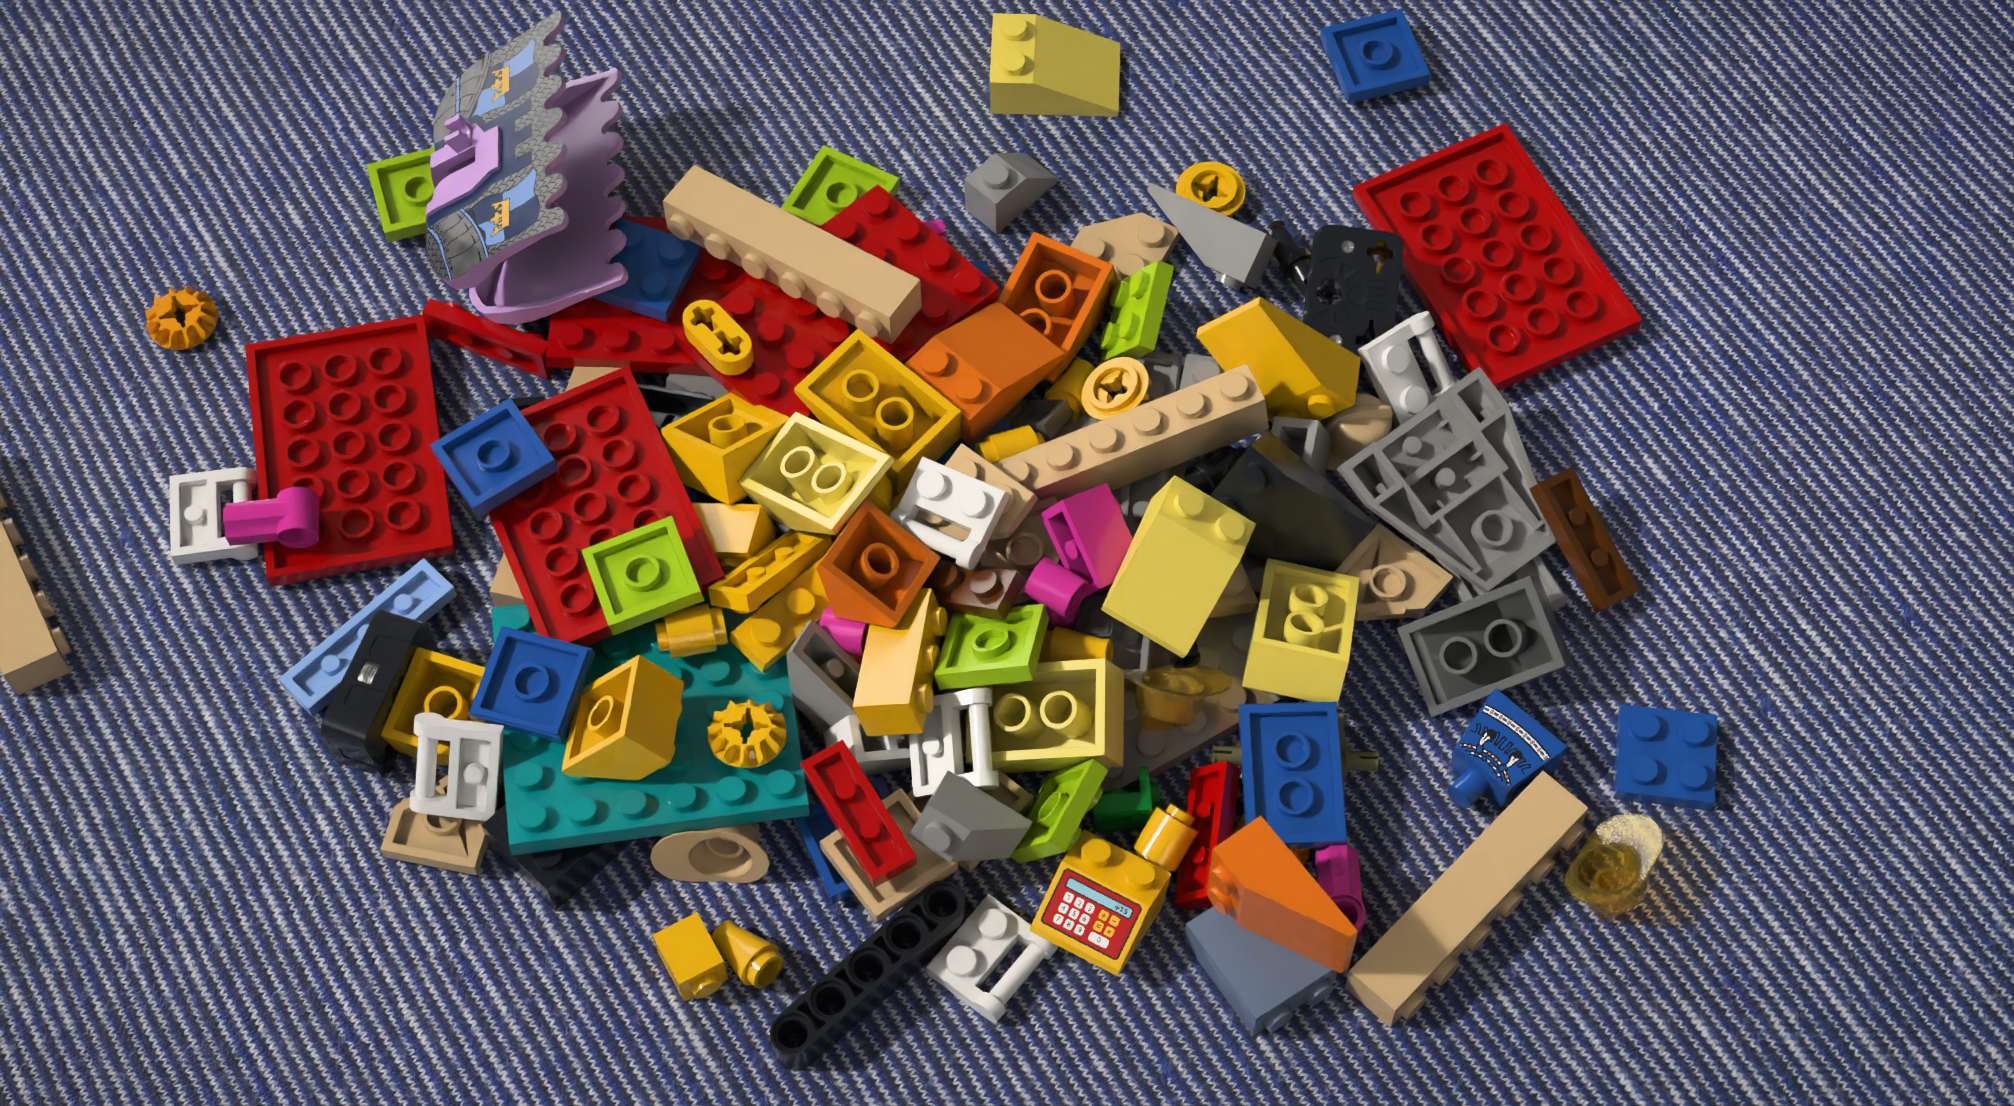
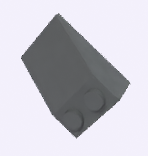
[1397,576,1574,717]

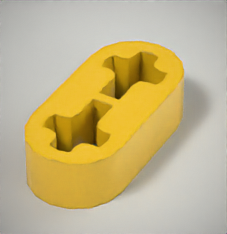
[683,300,754,375]

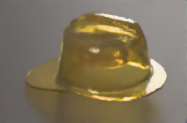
[1128,665,1233,731]
[1565,813,1664,922]

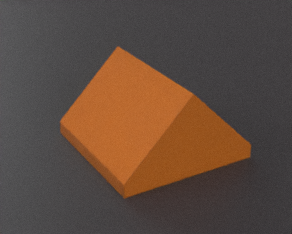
[816,498,941,628]

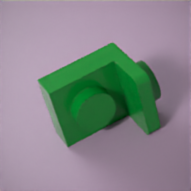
[1091,766,1161,833]

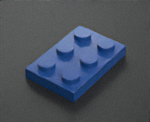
[1238,702,1347,849]

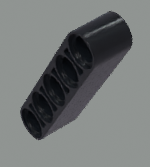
[769,881,966,1071]

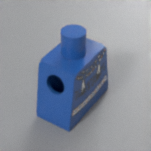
[1448,688,1567,808]

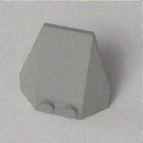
[1337,366,1557,593]

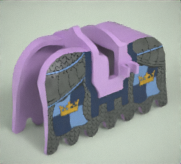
[426,10,628,325]

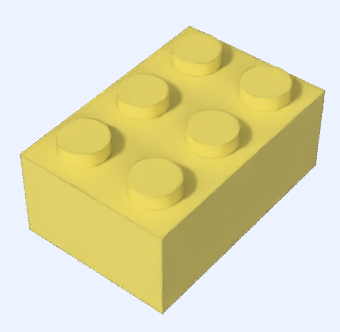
[965,658,1124,773]

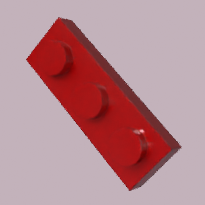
[422,298,555,380]
[800,739,917,888]
[1174,760,1240,911]

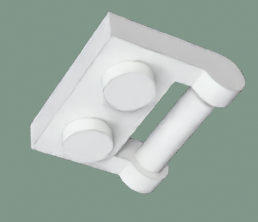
[1358,311,1460,430]
[889,456,1010,570]
[169,467,258,565]
[909,688,999,799]
[409,712,504,821]
[926,894,1059,1023]

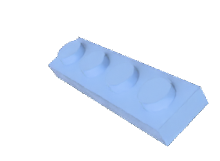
[279,558,457,717]

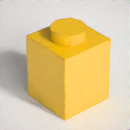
[653,912,729,1002]

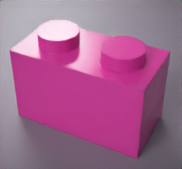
[1040,483,1133,599]

